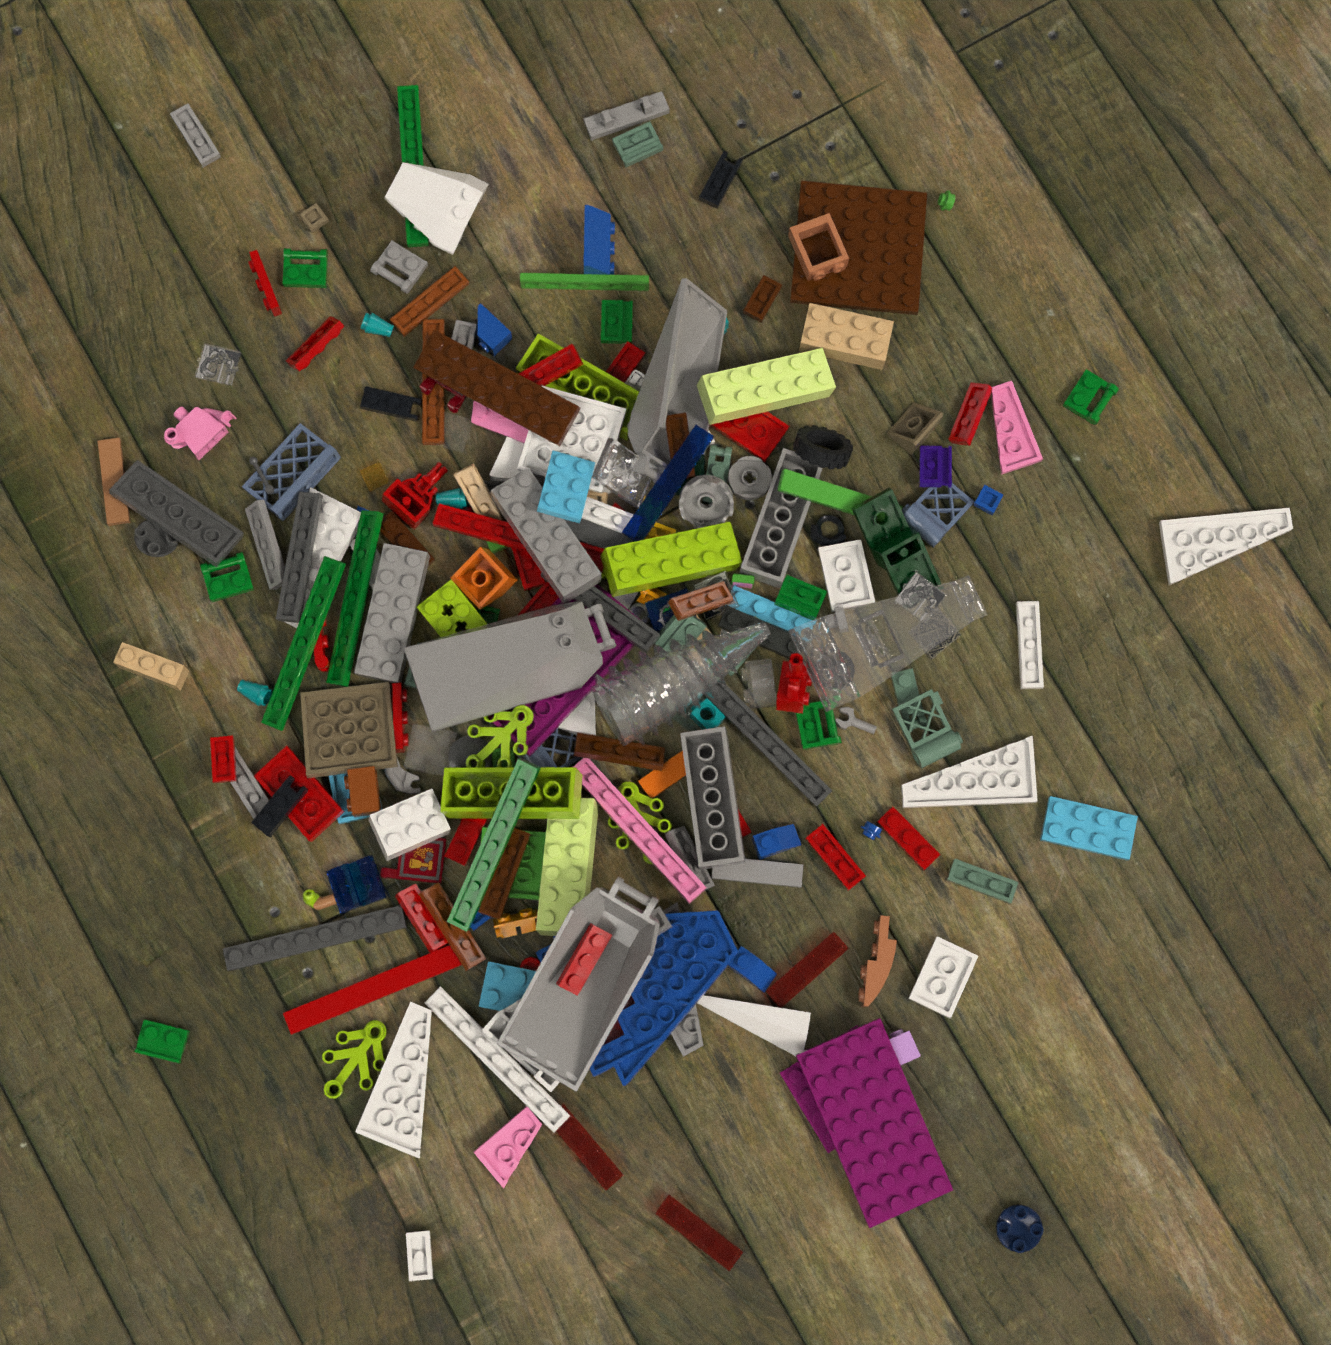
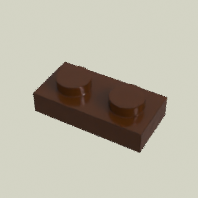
[743,275,782,323]

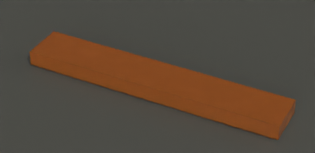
[422,319,445,445]

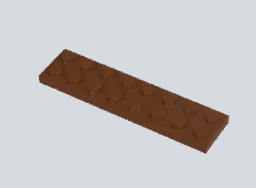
[413,330,581,447]

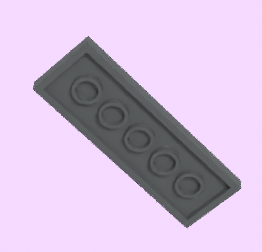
[109,460,244,567]

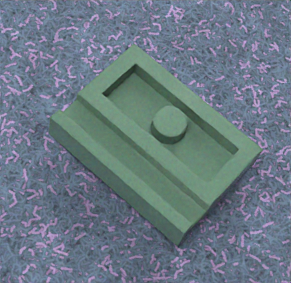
[612,121,664,167]
[655,615,707,660]

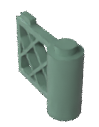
[892,689,963,769]

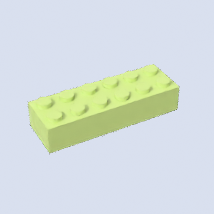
[696,348,836,425]
[536,798,599,936]

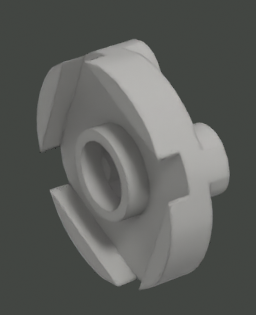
[728,456,772,500]

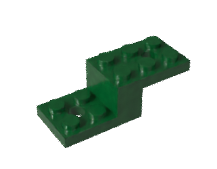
[851,488,944,610]

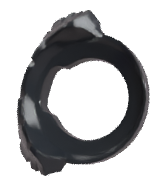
[810,515,846,546]

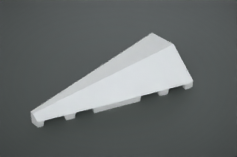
[697,995,811,1056]

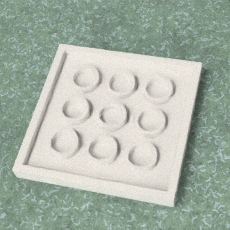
[517,386,627,494]

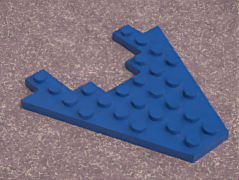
[536,911,739,1086]

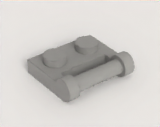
[370,241,428,294]

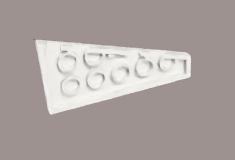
[285,487,361,628]

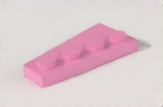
[991,381,1043,475]

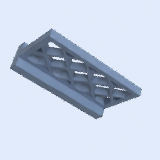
[242,423,341,522]

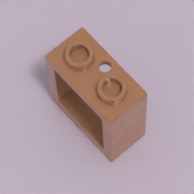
[788,213,849,281]

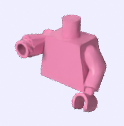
[164,407,237,460]

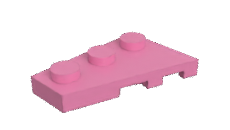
[471,401,528,444]
[474,1106,542,1188]

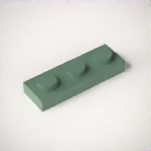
[946,859,1019,904]

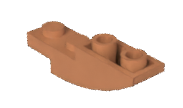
[858,916,897,1008]

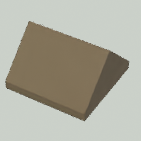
[886,403,943,455]

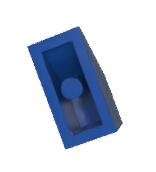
[477,303,512,356]
[752,824,801,860]
[728,946,777,993]

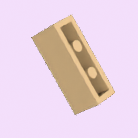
[113,642,189,691]

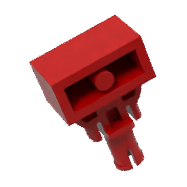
[382,462,448,530]
[776,653,813,714]

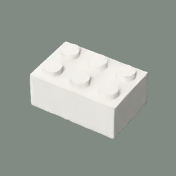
[369,789,451,861]

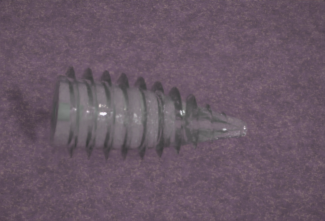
[591,623,771,746]

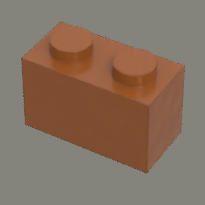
[344,766,381,817]

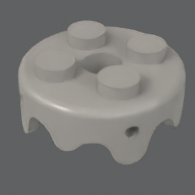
[679,475,734,529]

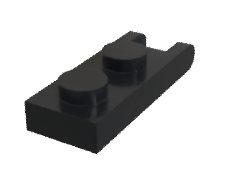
[699,151,743,209]
[360,386,422,421]
[251,775,308,838]

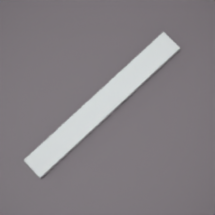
[425,986,570,1133]

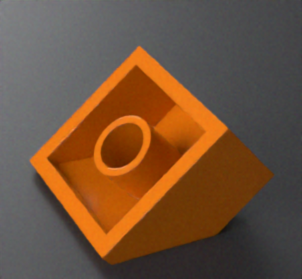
[451,547,518,610]

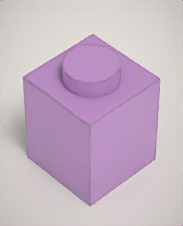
[889,1029,920,1065]

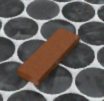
[668,581,734,621]

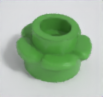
[937,190,955,211]

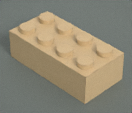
[799,303,894,370]

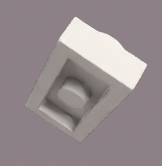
[406,1230,433,1281]

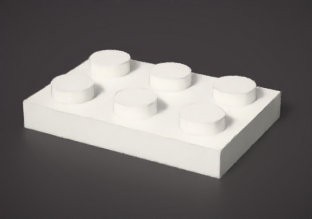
[818,539,875,612]
[908,936,978,1019]

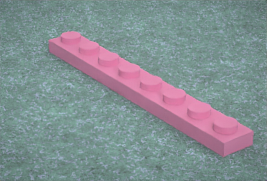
[573,758,706,904]

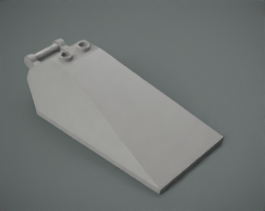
[628,278,727,486]
[404,601,616,732]
[497,876,660,1092]

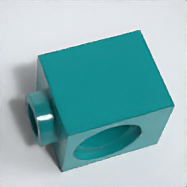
[690,698,726,730]

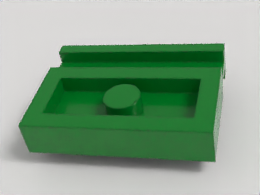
[601,300,633,344]
[774,575,827,621]
[134,1019,190,1064]

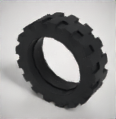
[793,425,853,469]

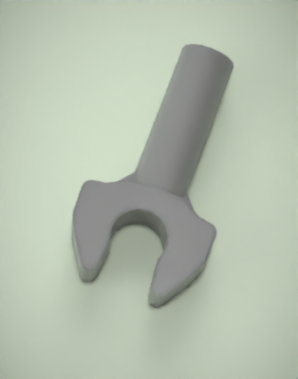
[835,707,877,735]

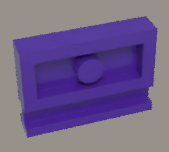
[920,446,952,488]

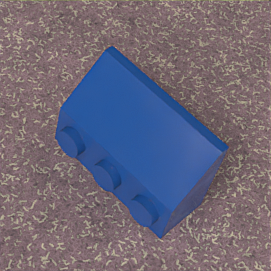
[584,205,615,275]

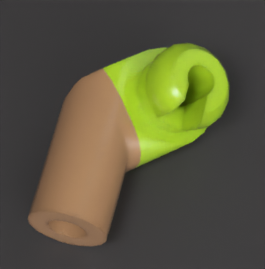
[303,889,337,910]

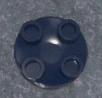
[996,1205,1044,1253]

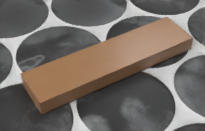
[98,438,131,526]

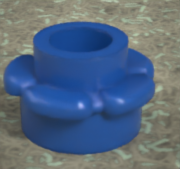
[861,821,882,840]

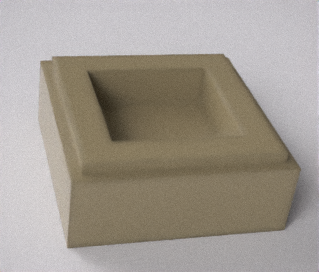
[299,203,329,233]

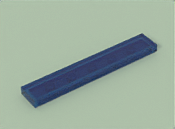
[622,424,714,542]

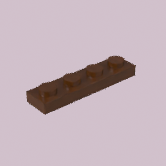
[574,732,665,771]
[478,828,531,920]

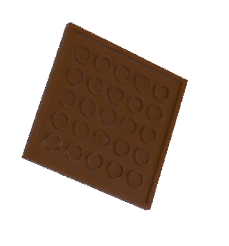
[790,181,927,315]

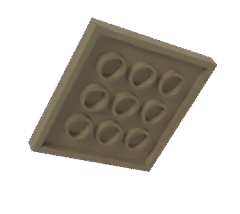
[300,682,398,778]

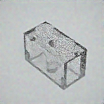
[740,659,776,709]

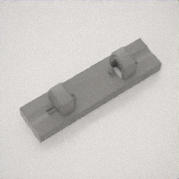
[584,91,670,141]

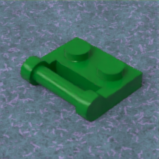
[282,248,328,288]
[1063,369,1119,425]
[200,552,254,603]
[795,699,842,750]

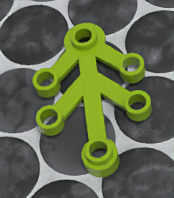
[465,705,534,768]
[608,782,672,865]
[322,1020,387,1099]

